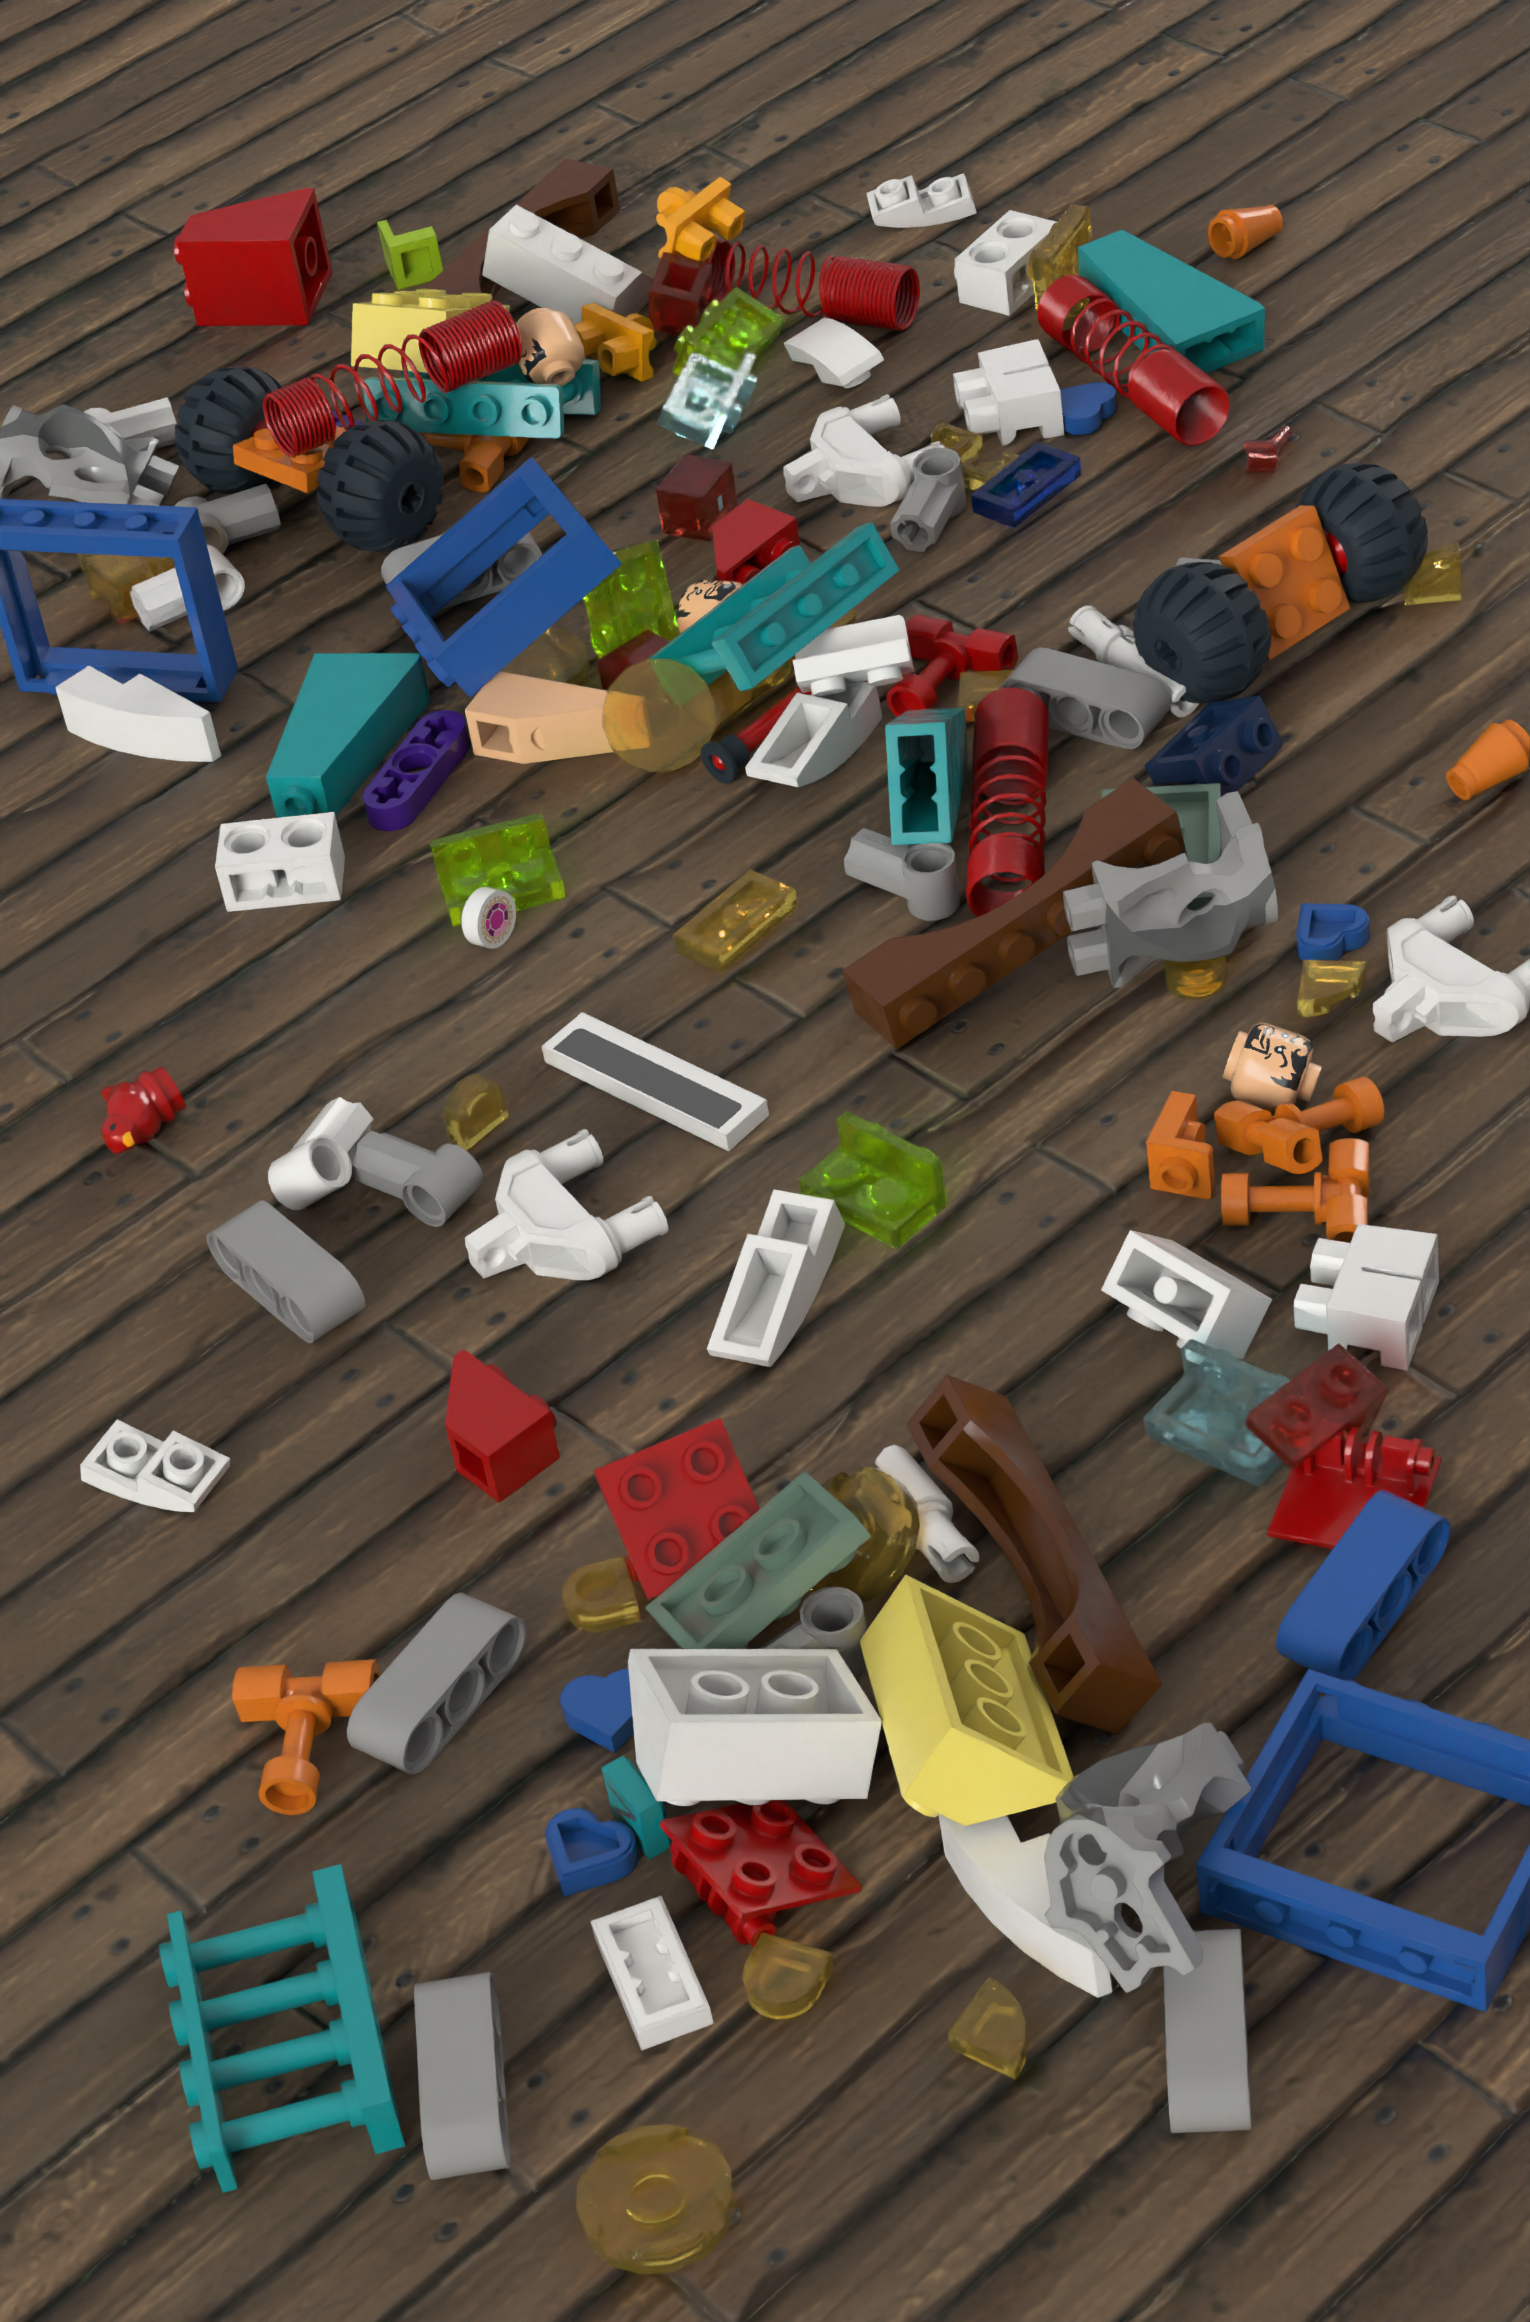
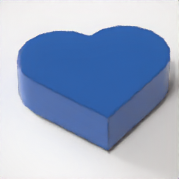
[1060,382,1117,435]
[1296,903,1370,966]
[560,1669,634,1753]
[545,1808,639,1897]

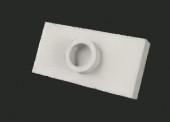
[591,1896,714,2050]

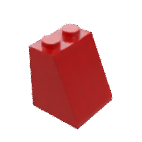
[174,188,333,326]

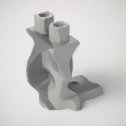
[0,404,179,506]
[1063,791,1278,988]
[1044,1723,1251,1993]

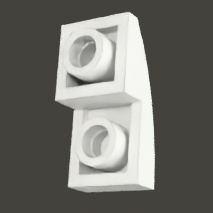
[866,173,977,228]
[784,317,884,388]
[80,1419,230,1512]

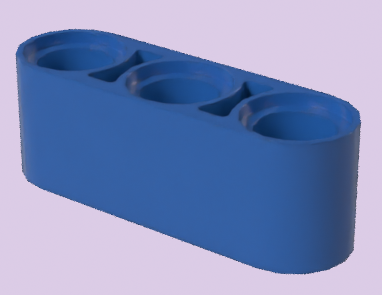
[1276,1490,1450,1681]

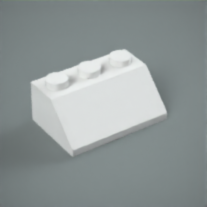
[482,205,660,324]
[628,1649,882,1806]

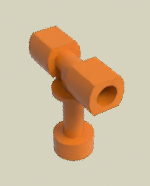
[418,432,531,493]
[1214,1076,1384,1174]
[1221,1138,1370,1243]
[232,1659,381,1815]

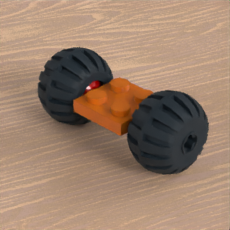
[175,366,444,553]
[1133,463,1428,703]

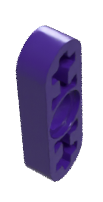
[363,710,470,831]

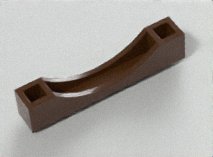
[424,159,620,301]
[842,778,1187,1049]
[906,1375,1162,1735]

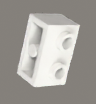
[1101,1230,1272,1362]

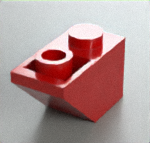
[712,499,800,585]
[445,1349,560,1503]

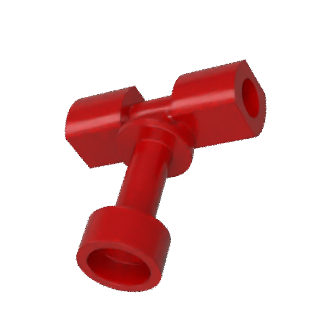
[887,614,1019,717]

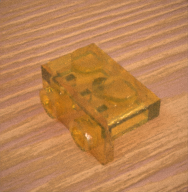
[1028,204,1093,317]

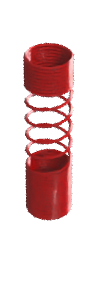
[669,238,920,332]
[1037,275,1230,446]
[263,301,523,458]
[966,688,1049,917]

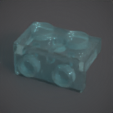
[657,351,759,450]
[1144,1339,1306,1487]

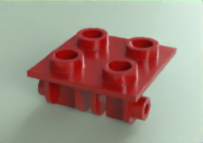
[593,1417,759,1600]
[1267,1419,1442,1549]
[660,1800,862,1948]

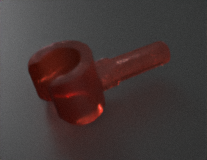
[1244,426,1292,473]

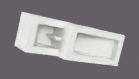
[55,666,221,762]
[745,681,883,787]
[707,1189,845,1367]
[939,1814,1112,1998]

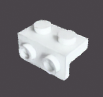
[793,615,914,697]

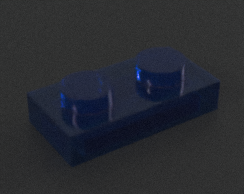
[971,442,1081,528]

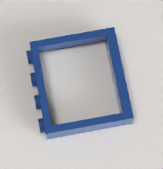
[386,457,622,697]
[0,499,238,703]
[1196,1669,1530,2012]

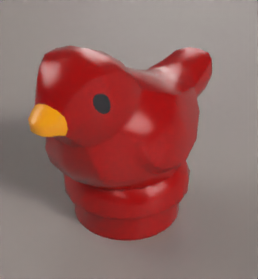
[101,1066,186,1154]

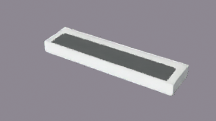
[542,1012,769,1151]

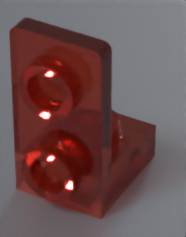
[1245,1343,1389,1468]

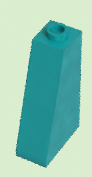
[1078,230,1265,373]
[266,653,430,818]
[885,707,968,845]

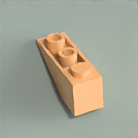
[465,671,653,764]

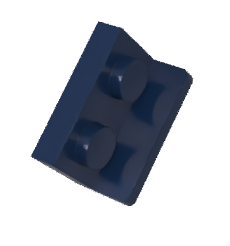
[1144,696,1283,797]

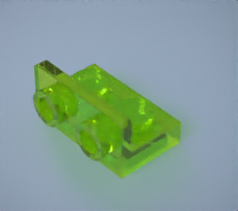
[672,287,786,386]
[583,539,680,666]
[430,813,566,927]
[798,1111,947,1250]

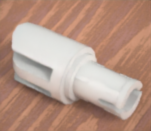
[858,1445,979,1583]

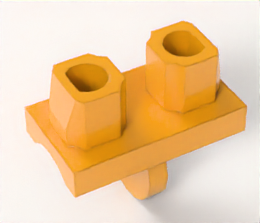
[656,177,746,266]
[574,302,657,382]

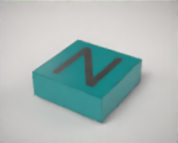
[601,1755,672,1860]

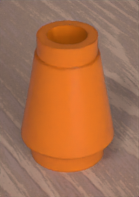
[1207,205,1283,259]
[1445,719,1530,801]

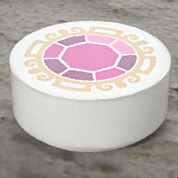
[461,887,516,949]

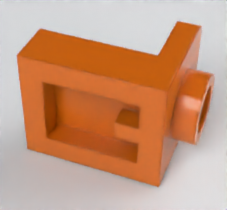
[1146,1091,1216,1199]

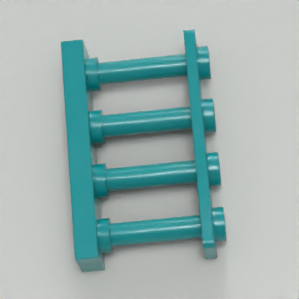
[364,359,601,439]
[649,522,900,706]
[159,1864,405,2193]

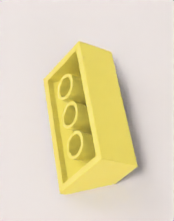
[859,1575,1074,1826]

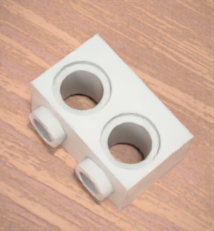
[954,210,1064,316]
[215,812,345,912]

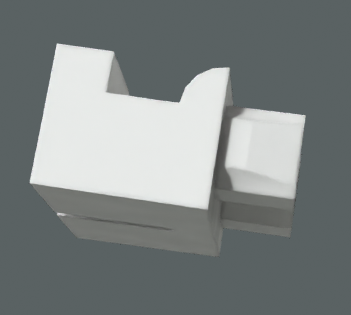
[953,339,1064,446]
[1294,1224,1439,1371]

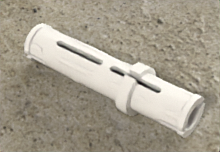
[1068,606,1199,717]

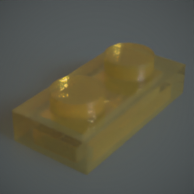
[673,869,798,973]

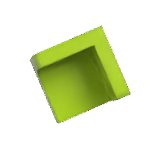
[377,220,443,290]

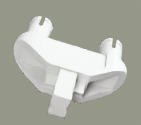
[783,394,945,507]
[1373,895,1530,1043]
[465,1129,668,1280]

